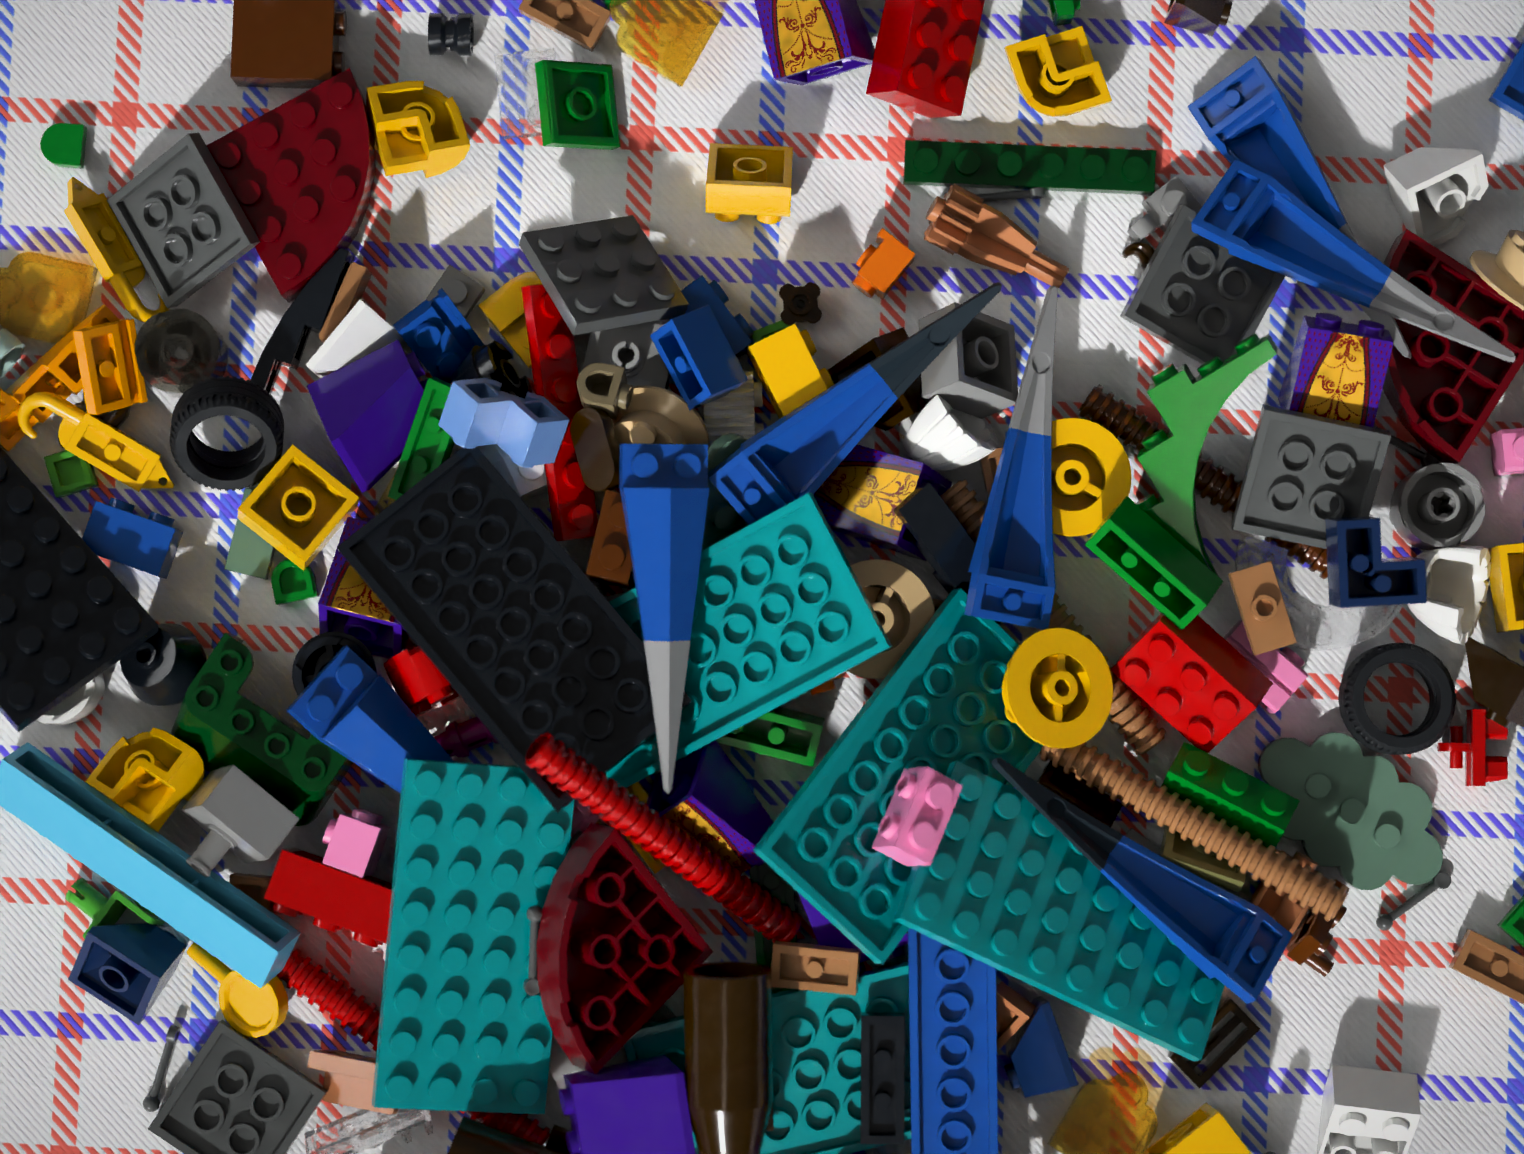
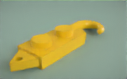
[64,177,170,324]
[17,392,175,492]

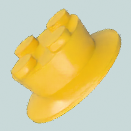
[1052,418,1132,537]
[1002,628,1113,749]

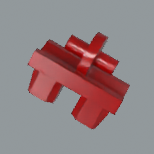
[1437,709,1508,786]

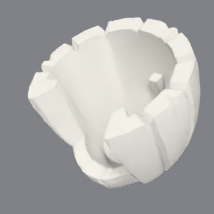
[899,394,998,471]
[1407,546,1491,645]

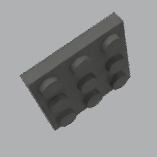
[107,132,260,308]
[1120,205,1285,364]
[519,215,689,336]
[1231,405,1391,549]
[148,1020,328,1154]

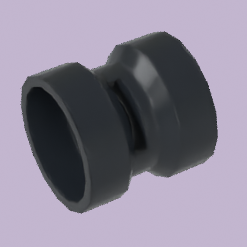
[428,13,474,56]

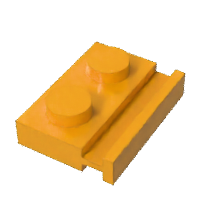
[73,318,148,415]

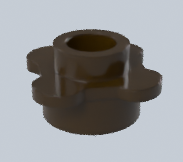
[779,282,822,325]

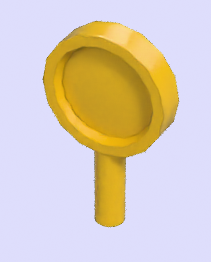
[187,942,288,1038]

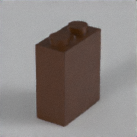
[230,0,347,89]
[586,490,635,590]

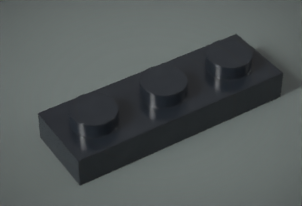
[860,1012,905,1144]

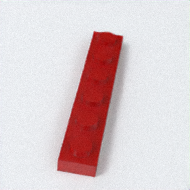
[521,284,598,541]

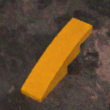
[0,305,119,452]

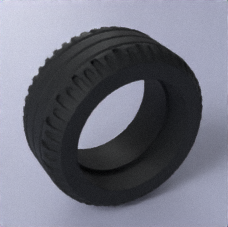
[170,376,284,491]
[1338,643,1456,755]

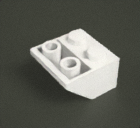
[1317,1064,1421,1154]

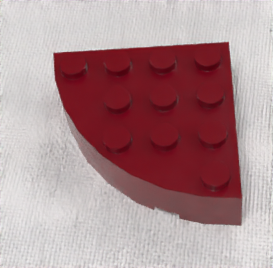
[206,68,376,303]
[1371,229,1524,464]
[537,822,714,1074]

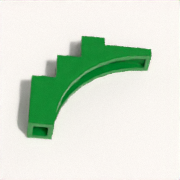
[1136,334,1278,577]

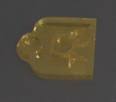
[609,0,723,88]
[0,252,98,344]
[1047,1072,1158,1154]

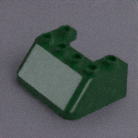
[171,633,353,826]

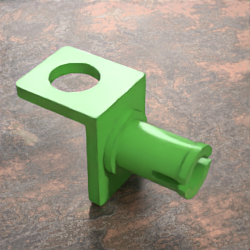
[65,878,165,939]

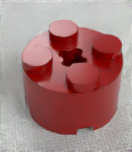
[383,646,461,717]

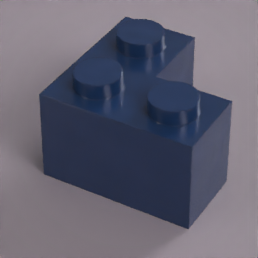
[1325,517,1427,608]

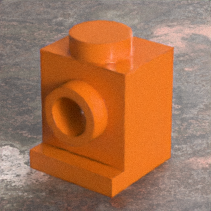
[852,228,916,300]

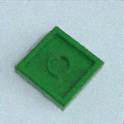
[535,60,620,150]

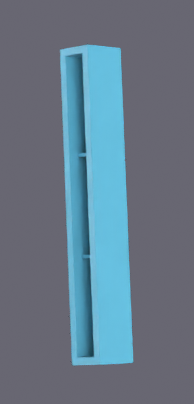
[0,742,301,989]

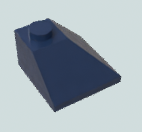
[68,923,187,1025]
[1004,996,1078,1098]

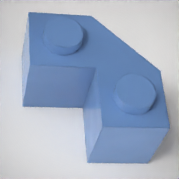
[438,378,570,468]

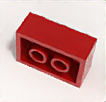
[866,0,985,118]
[1110,613,1273,753]
[264,847,392,948]

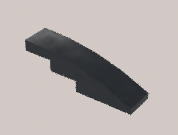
[250,248,354,394]
[893,482,1002,625]

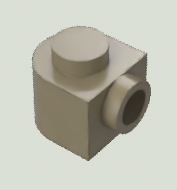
[577,363,633,420]

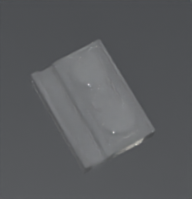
[494,48,556,140]

